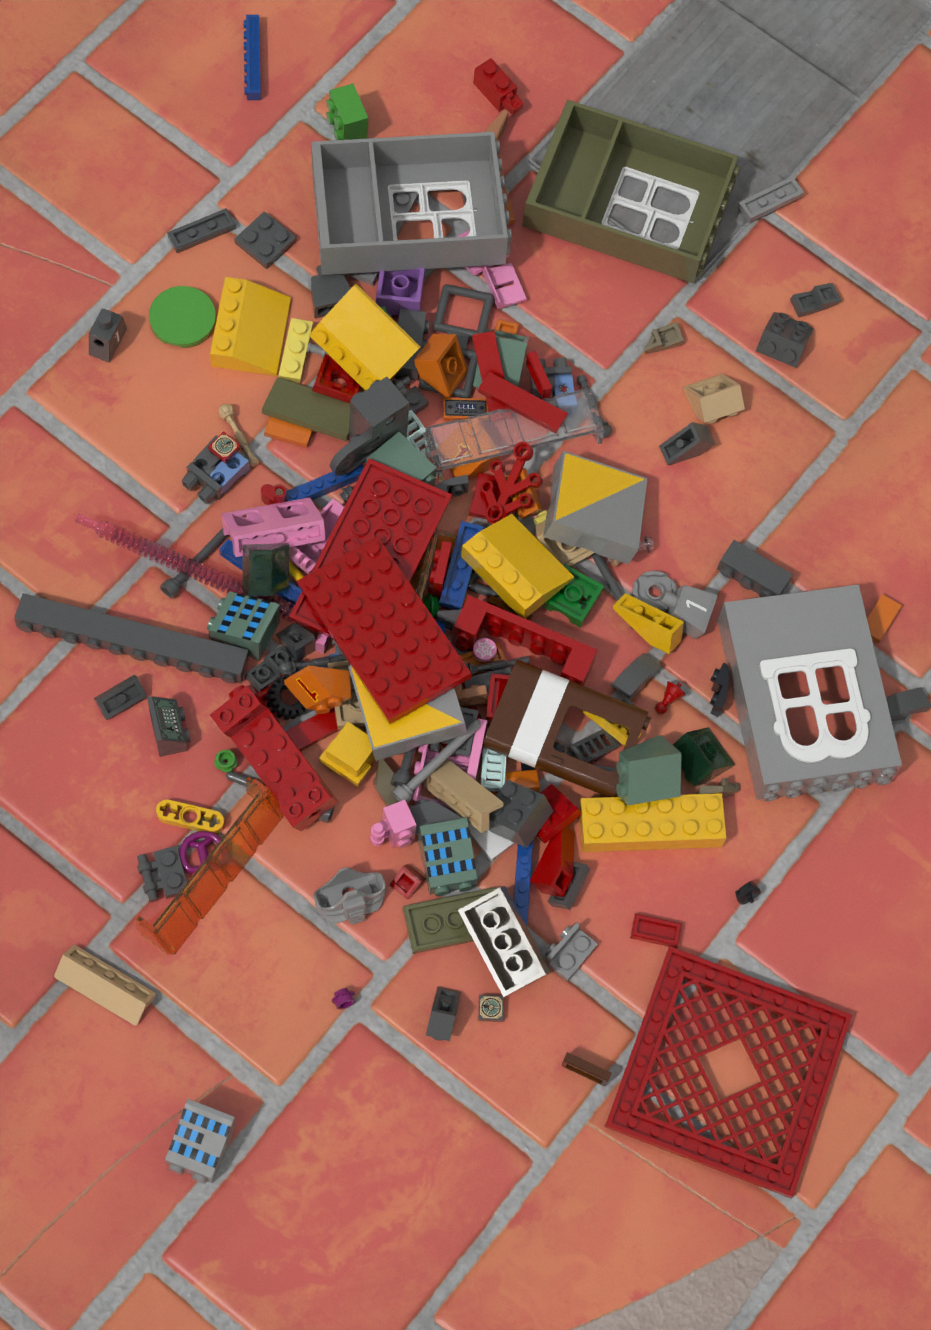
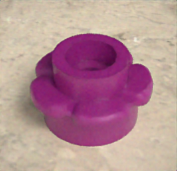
[332,988,355,1009]

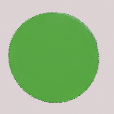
[149,286,216,348]

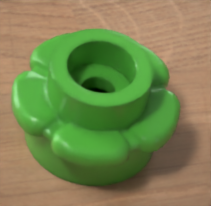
[214,750,238,772]

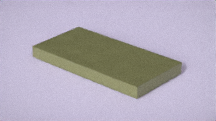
[262,377,350,441]
[402,887,497,954]

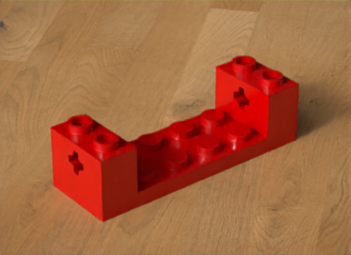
[451,595,597,686]
[210,686,339,831]

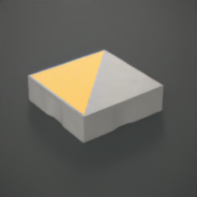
[543,451,647,564]
[348,665,467,761]

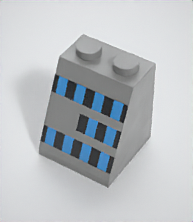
[165,1099,236,1184]

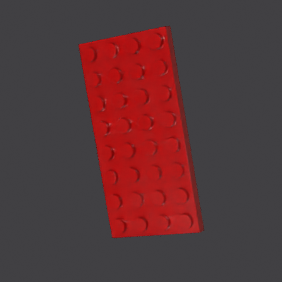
[289,458,452,638]
[297,536,472,724]

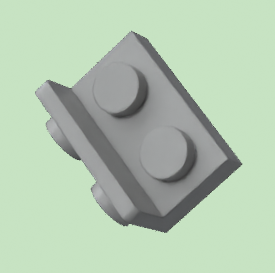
[545,922,598,982]

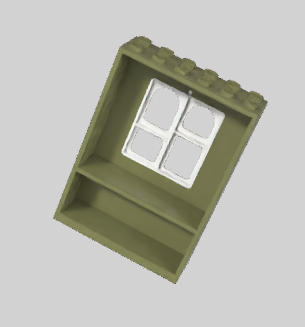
[522,99,740,284]

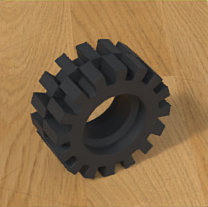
[266,674,306,720]

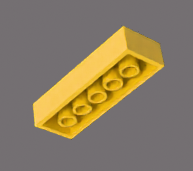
[578,793,726,852]

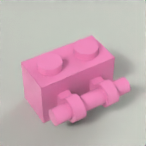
[370,800,416,848]

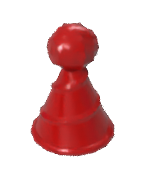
[655,681,686,714]

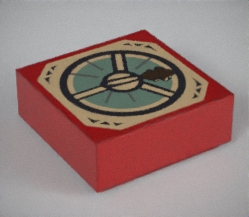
[208,431,241,464]

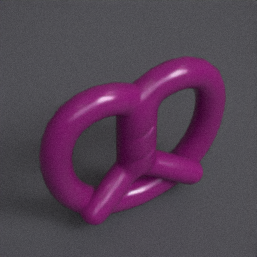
[179,831,227,874]

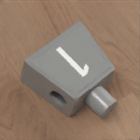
[659,585,718,639]

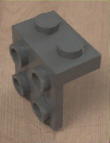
[756,312,813,368]

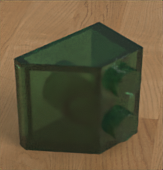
[242,543,289,597]
[673,727,735,787]

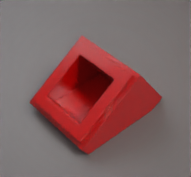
[390,864,426,900]

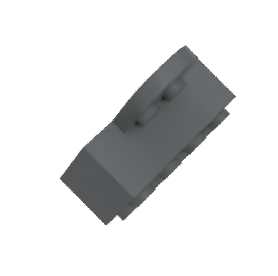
[329,377,409,476]

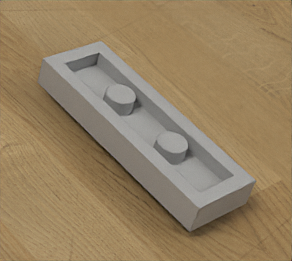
[738,176,804,223]

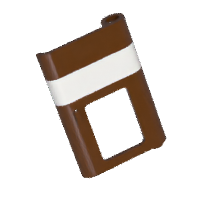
[482,659,651,797]

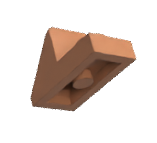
[454,684,488,708]

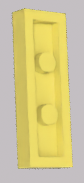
[278,318,313,383]

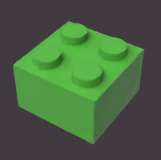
[326,83,368,140]

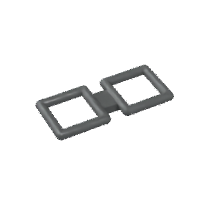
[419,284,494,398]

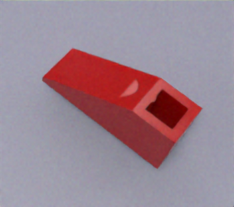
[530,826,575,897]

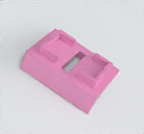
[483,263,527,309]

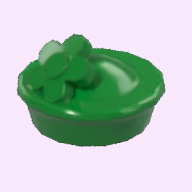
[423,593,440,619]

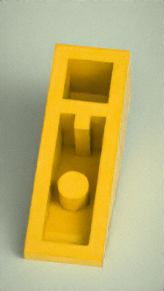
[613,593,684,654]

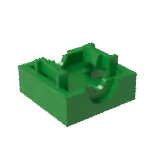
[542,564,604,628]

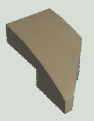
[644,322,685,354]
[373,759,398,806]
[696,778,740,798]

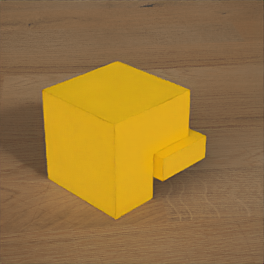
[319,722,375,787]

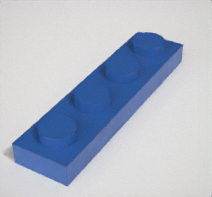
[439,521,484,610]

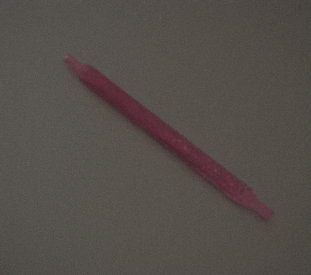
[75,513,295,622]

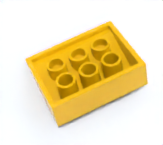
[210,277,291,376]
[309,284,420,391]
[461,514,574,619]

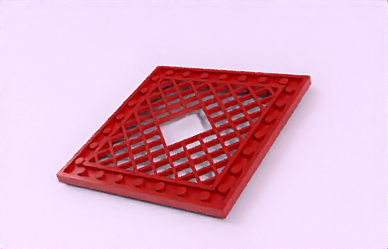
[605,946,852,1199]

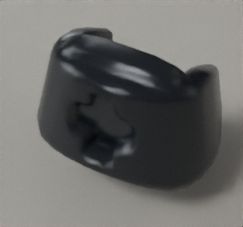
[735,881,761,905]

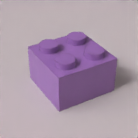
[376,268,425,316]

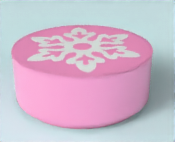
[473,638,497,663]

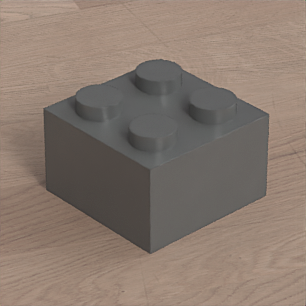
[489,780,553,848]

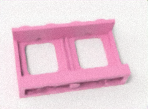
[221,497,326,557]
[411,719,487,814]

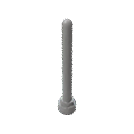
[392,720,481,803]

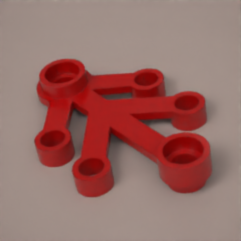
[481,442,543,524]

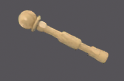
[219,404,259,467]

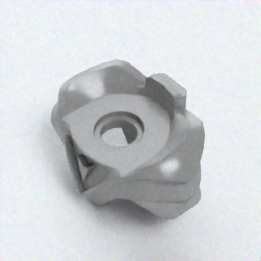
[313,867,386,925]

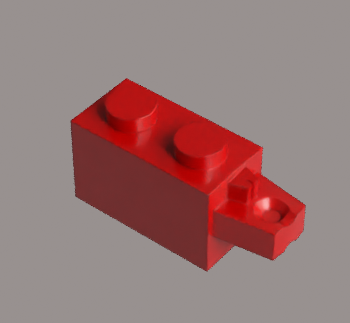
[473,58,523,115]

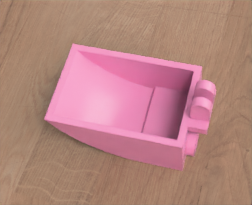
[289,498,344,574]

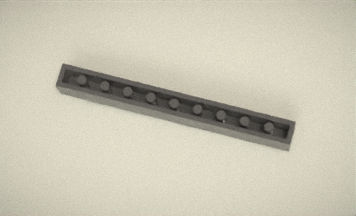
[14,593,249,684]

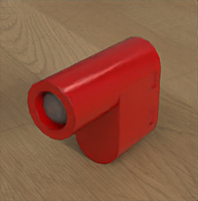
[261,484,286,505]

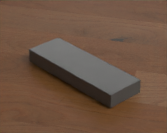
[167,208,236,253]

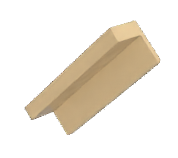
[424,759,504,833]
[54,945,157,1026]

